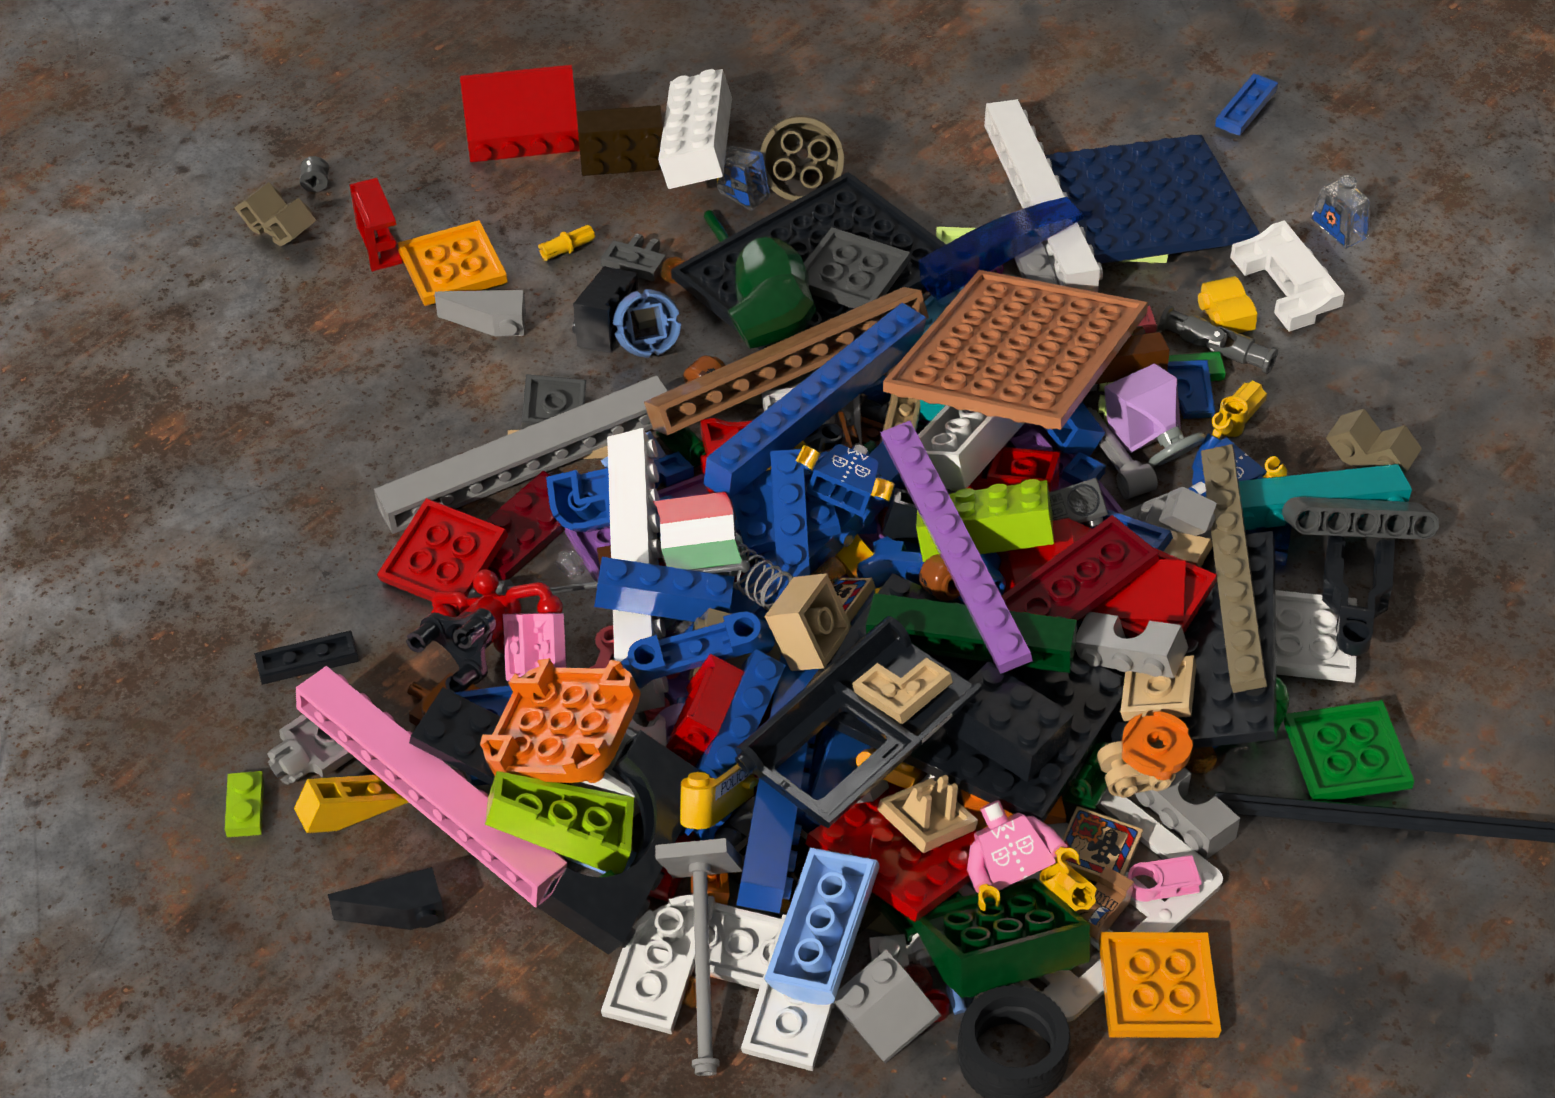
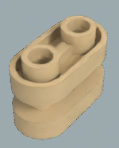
[1097,740,1176,798]

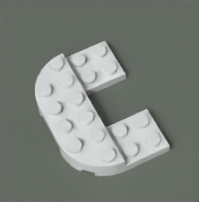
[601,895,835,1071]

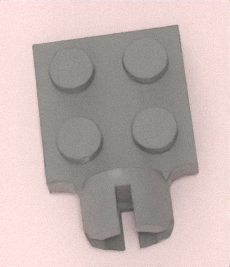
[267,715,354,785]

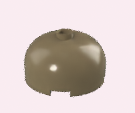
[760,115,844,201]

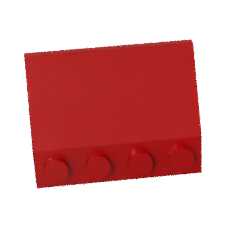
[460,65,580,162]

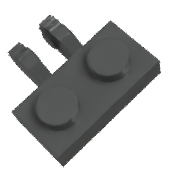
[601,233,666,282]

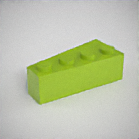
[485,771,634,875]

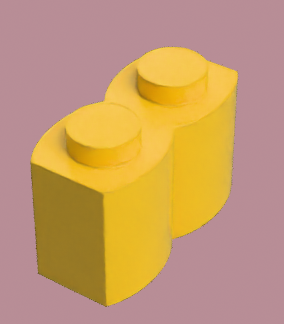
[1198,276,1257,333]

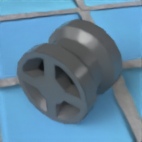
[300,156,329,192]

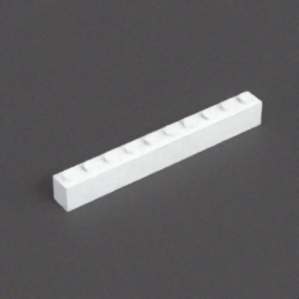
[984,99,1103,292]
[607,428,669,713]

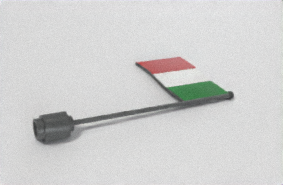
[469,492,750,600]

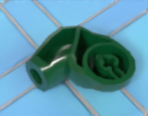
[728,236,816,349]

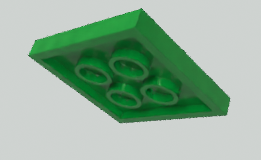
[1283,700,1415,801]

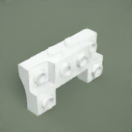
[1230,220,1345,332]

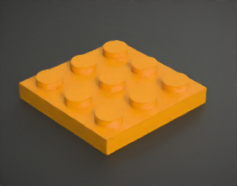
[397,220,508,306]
[1098,932,1221,1038]

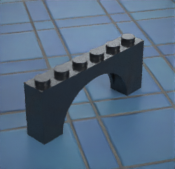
[537,730,701,955]

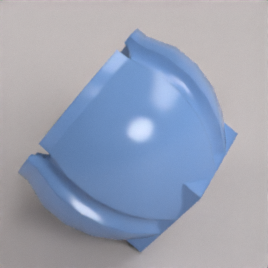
[613,289,681,358]

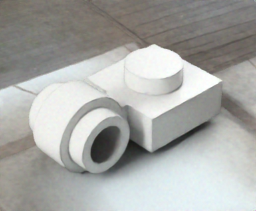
[869,933,935,973]

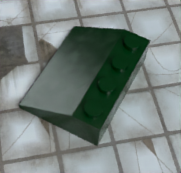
[911,878,1090,998]

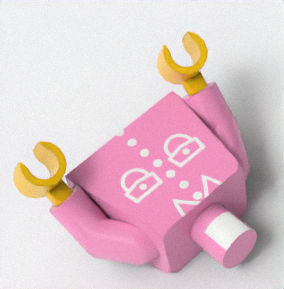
[967,800,1081,911]

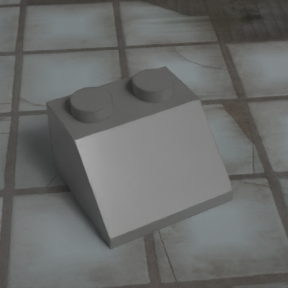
[834,949,941,1064]

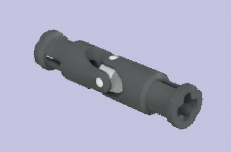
[1158,305,1278,374]

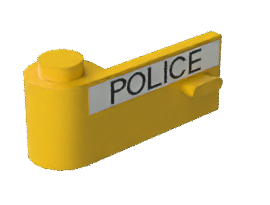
[680,764,759,829]

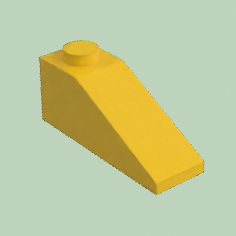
[294,775,409,833]

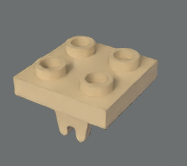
[877,775,978,853]

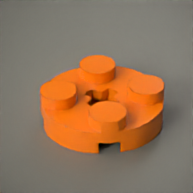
[1121,711,1193,780]

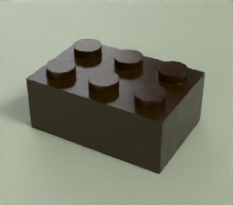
[576,105,663,176]

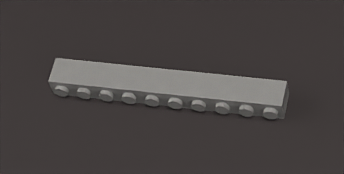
[374,375,667,534]

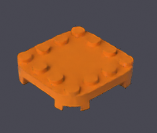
[480,658,641,783]

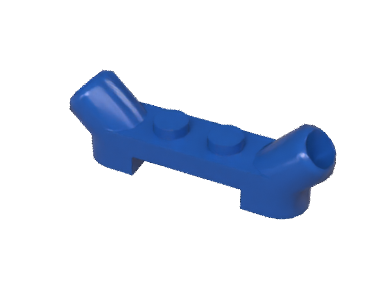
[857,540,1006,596]
[621,611,775,689]

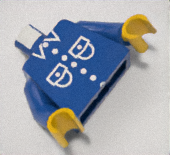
[1188,412,1287,498]
[796,444,895,517]

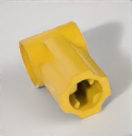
[1219,380,1267,437]
[1039,858,1097,911]

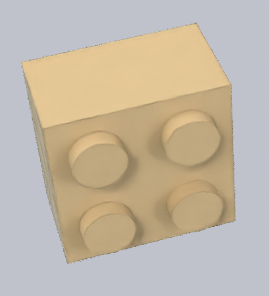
[765,573,852,671]

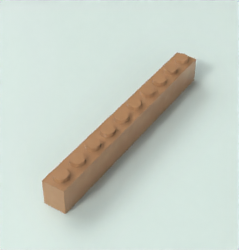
[644,287,929,435]

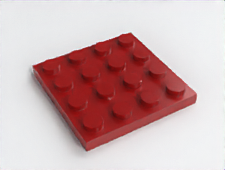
[805,781,977,922]

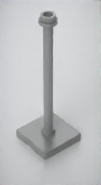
[655,838,743,1076]

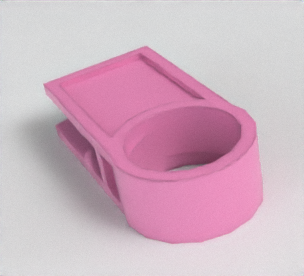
[1127,855,1202,902]

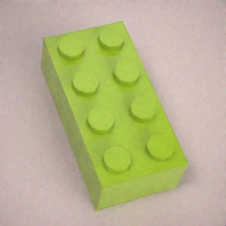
[916,479,1054,562]

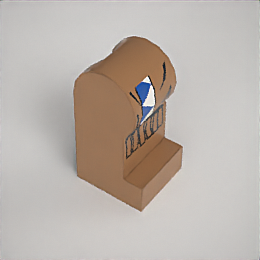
[1077,866,1134,940]

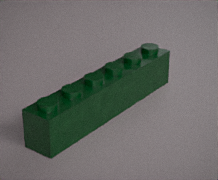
[866,593,1077,673]

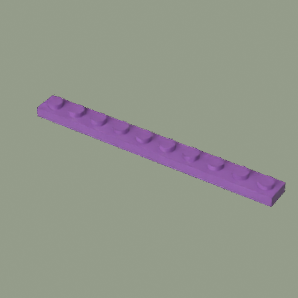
[880,421,1033,674]

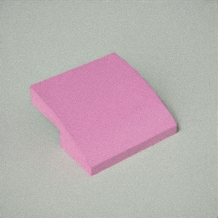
[503,613,566,681]

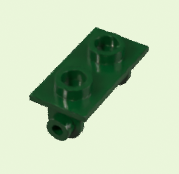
[656,426,706,469]
[1063,741,1108,809]

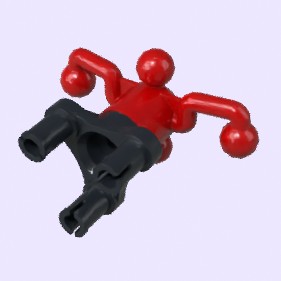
[406,569,563,693]

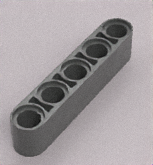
[1282,497,1439,539]

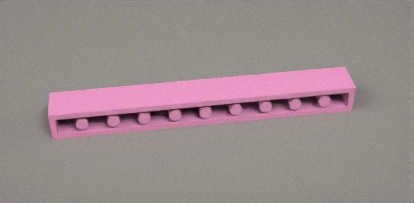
[296,666,567,907]

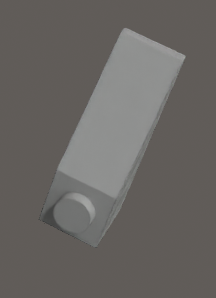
[435,290,526,336]

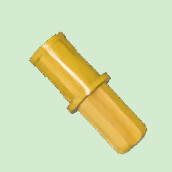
[538,225,595,261]

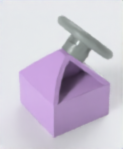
[1104,363,1205,467]

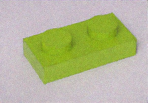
[225,771,264,837]

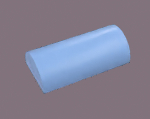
[764,848,880,1005]

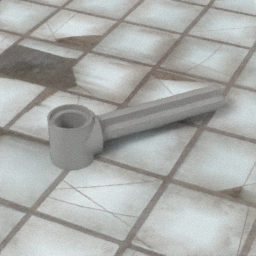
[1087,407,1158,499]

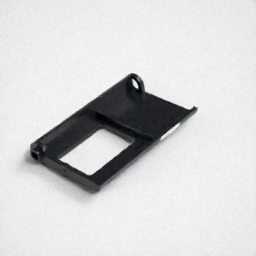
[735,616,982,828]

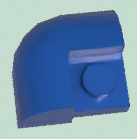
[546,468,610,532]

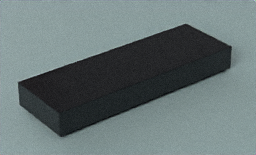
[254,630,359,685]

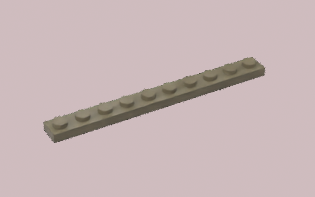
[1201,444,1267,693]

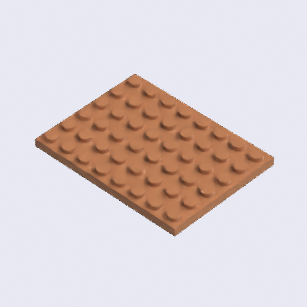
[883,270,1148,430]

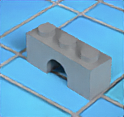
[1137,487,1217,536]
[1075,612,1188,678]
[1135,768,1240,860]

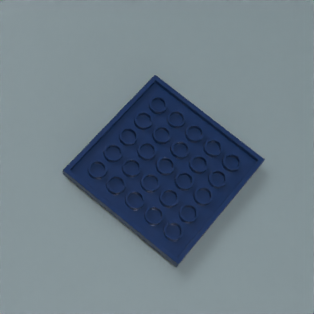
[1045,134,1259,264]

